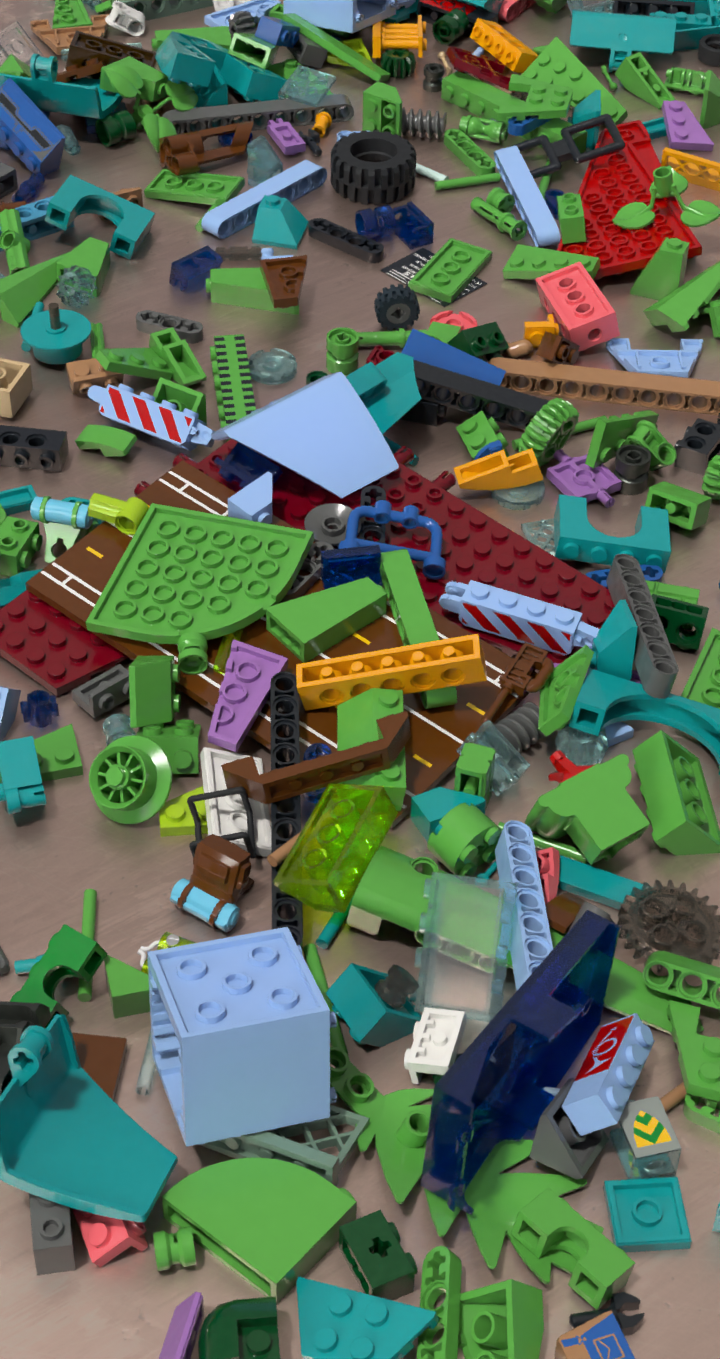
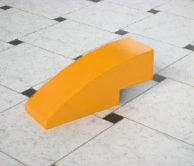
[453,448,544,490]

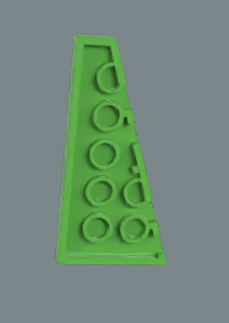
[521,36,628,127]

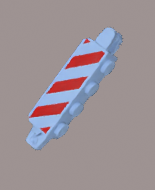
[87,383,215,451]
[438,580,600,656]

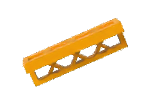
[661,147,720,192]

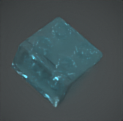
[278,65,336,107]

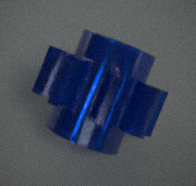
[20,690,59,728]

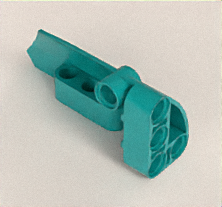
[346,352,421,435]

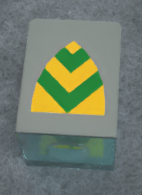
[610,1096,682,1179]

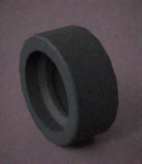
[698,34,720,67]

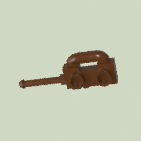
[481,642,554,726]

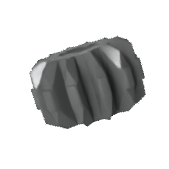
[228,11,256,38]

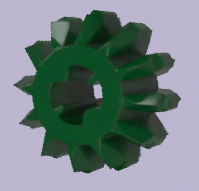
[381,49,416,79]

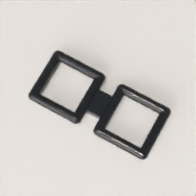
[506,114,625,179]

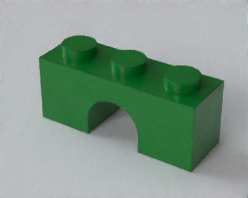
[10,924,107,1029]

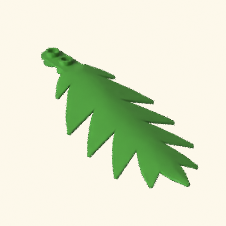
[330,1046,604,1284]

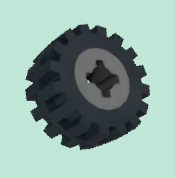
[374,284,420,331]

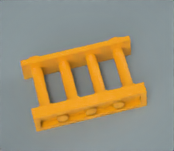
[372,15,427,58]

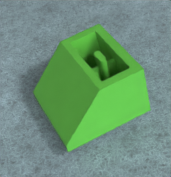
[362,81,402,136]

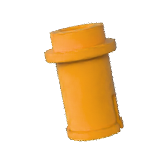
[312,112,332,138]

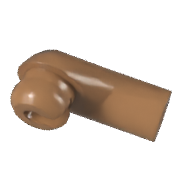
[502,339,533,359]

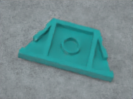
[296,1276,439,1359]

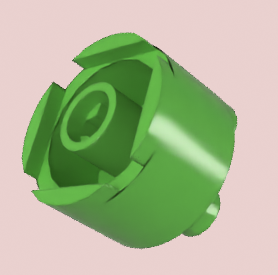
[427,803,502,881]

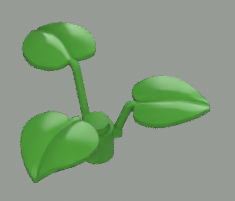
[105,65,198,153]
[612,165,720,229]

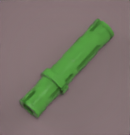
[357,328,427,348]

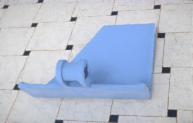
[211,372,399,498]

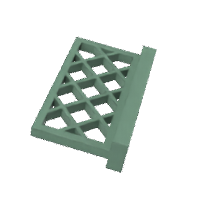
[200,1104,369,1186]

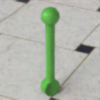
[601,65,617,91]

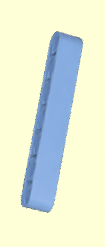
[494,145,561,248]
[201,160,327,239]
[495,820,558,1008]

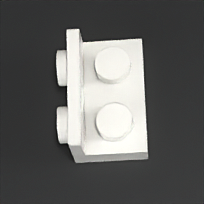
[404,1007,467,1084]

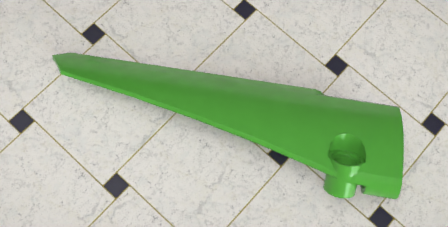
[346,846,704,1035]

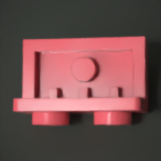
[72,1208,149,1267]

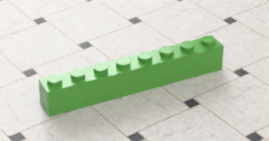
[441,71,588,153]

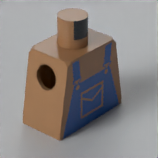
[554,1310,635,1359]

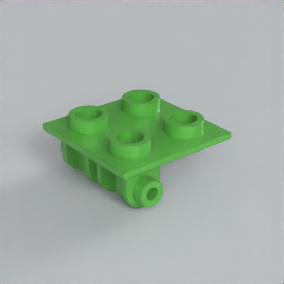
[664,67,707,95]

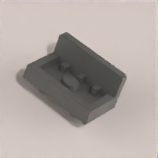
[72,664,130,718]

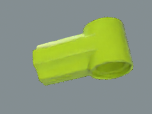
[87,493,149,535]

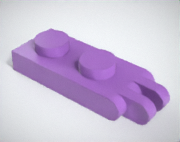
[267,118,306,155]

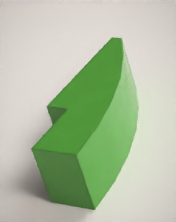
[149,327,207,387]

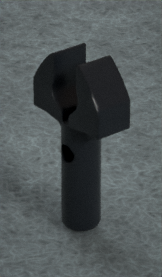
[298,129,322,156]
[569,1292,644,1336]

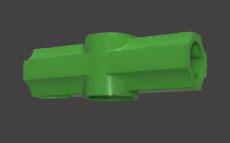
[0,209,31,275]

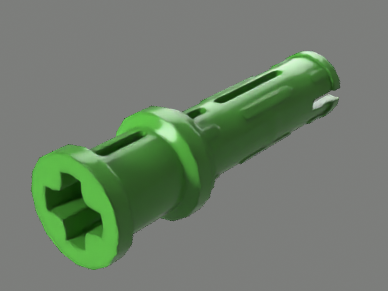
[470,197,528,241]

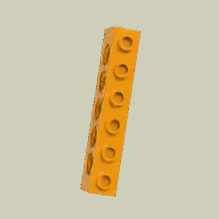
[296,634,487,711]

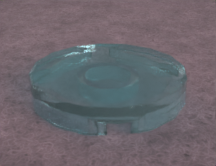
[248,348,297,385]
[491,480,545,510]

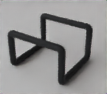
[187,787,256,859]

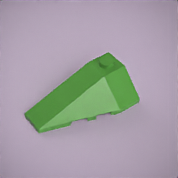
[458,1279,544,1359]

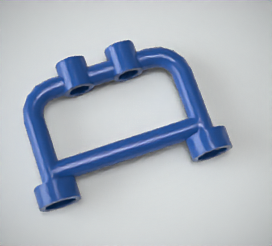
[337,500,446,579]

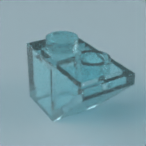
[247,135,283,187]

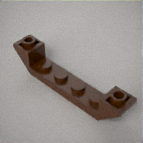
[221,711,411,805]

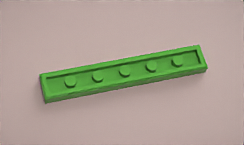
[282,13,391,82]

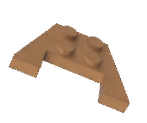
[30,14,109,56]

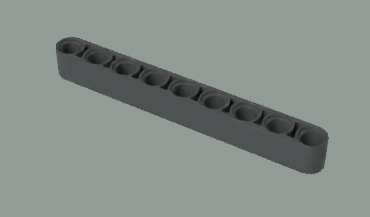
[162,94,354,135]

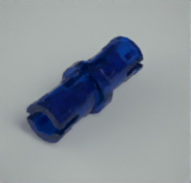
[12,172,45,202]

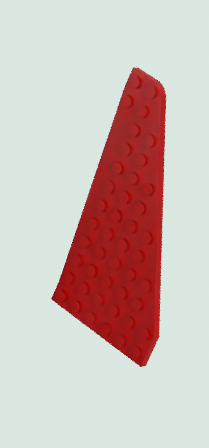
[557,120,702,280]

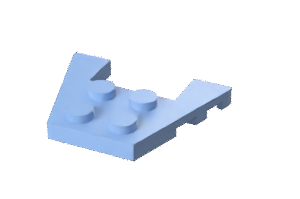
[606,338,703,378]

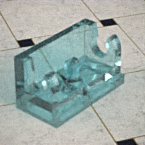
[457,720,531,797]

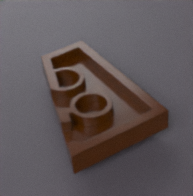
[260,255,307,308]

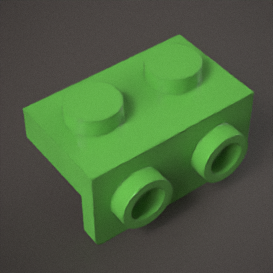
[456,411,510,460]

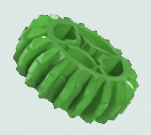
[518,397,579,467]

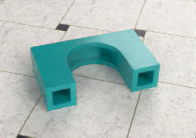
[44,174,155,260]
[554,494,671,573]

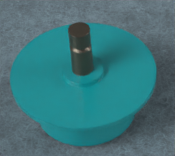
[20,303,91,364]

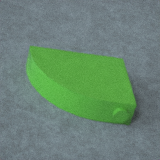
[162,1158,357,1305]

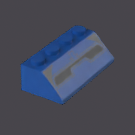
[0,78,66,178]

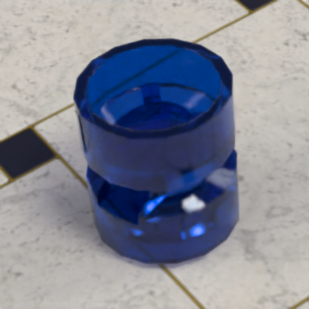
[355,205,396,239]

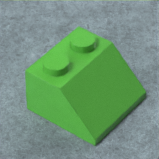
[129,656,181,728]

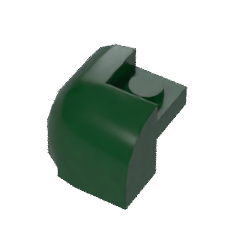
[198,1296,280,1359]

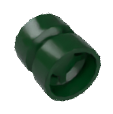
[432,9,469,45]
[95,110,136,147]

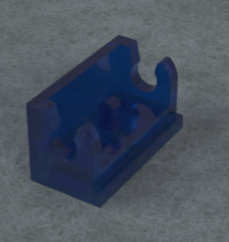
[388,201,434,249]
[169,245,223,291]

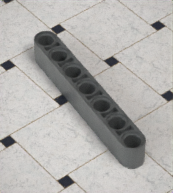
[606,554,679,699]

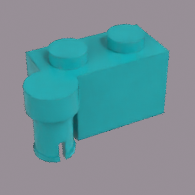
[0,736,47,815]

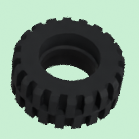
[331,130,417,205]

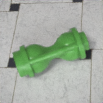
[459,115,509,144]

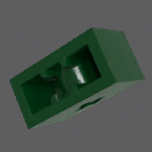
[339,1210,418,1301]

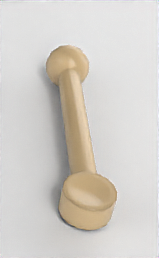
[438,51,453,76]

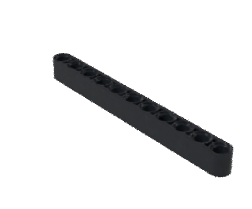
[270,671,303,950]

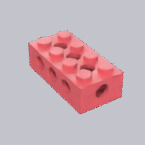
[535,262,620,351]

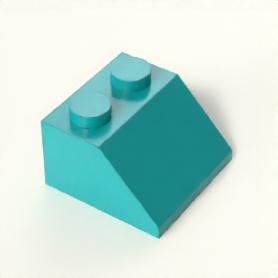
[326,963,422,1047]

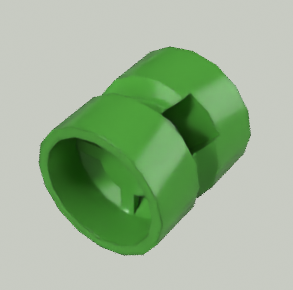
[326,327,359,375]

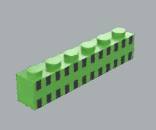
[210,334,256,441]

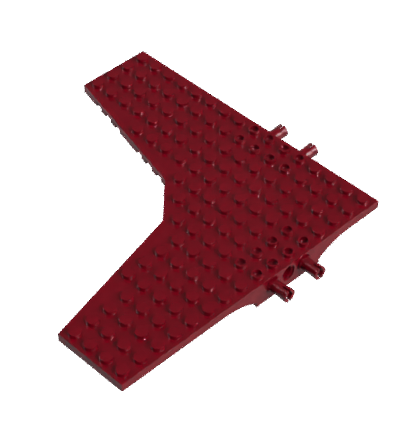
[0,439,615,697]

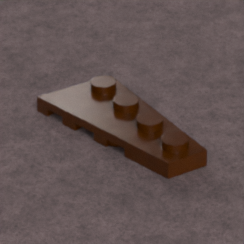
[30,57,106,83]

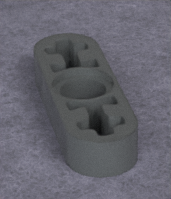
[136,310,203,344]
[279,541,334,603]

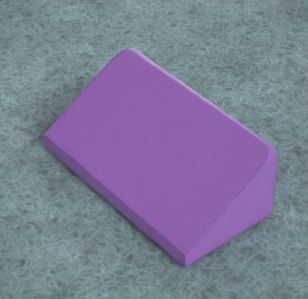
[159,1292,204,1359]

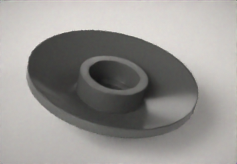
[304,503,361,546]

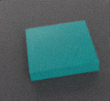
[603,1177,692,1253]

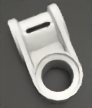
[105,1,145,37]

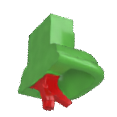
[524,750,651,865]

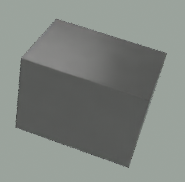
[529,1078,609,1180]

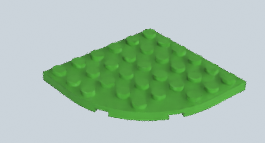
[86,503,314,644]

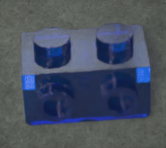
[214,442,283,489]
[321,545,383,590]

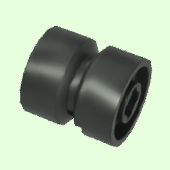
[614,444,651,495]

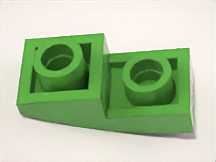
[75,425,137,457]

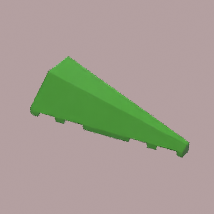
[0,252,69,328]
[643,261,720,333]

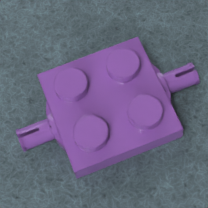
[546,449,622,508]

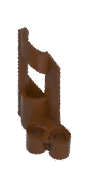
[159,120,254,176]

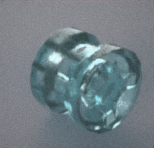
[102,713,136,746]

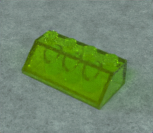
[273,783,398,913]

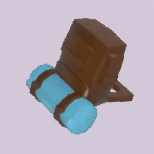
[170,834,254,933]

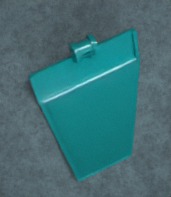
[569,10,676,73]
[0,53,124,119]
[0,1014,178,1223]

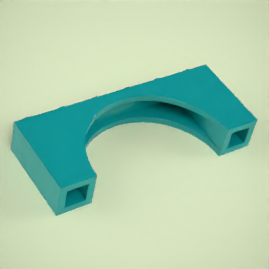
[569,668,720,775]

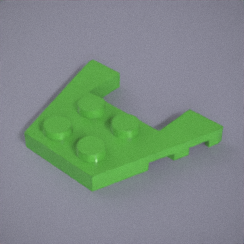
[498,74,573,121]
[667,1000,720,1102]

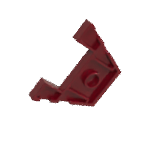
[446,46,515,93]

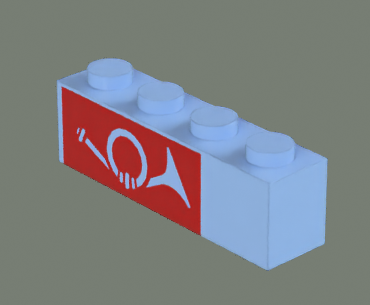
[561,1013,655,1136]

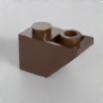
[536,331,580,365]

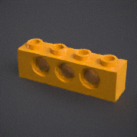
[470,18,539,74]

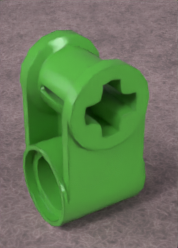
[625,420,676,471]

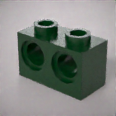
[652,594,709,650]

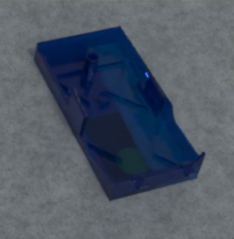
[421,910,620,1215]

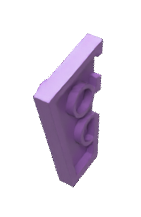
[662,100,714,151]

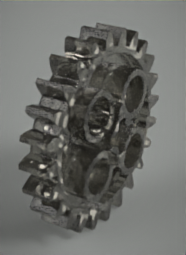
[617,879,720,973]

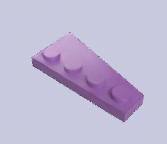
[208,639,288,752]

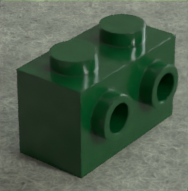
[448,322,510,362]

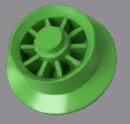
[89,735,172,824]

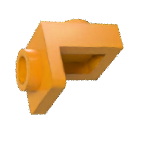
[523,314,559,348]

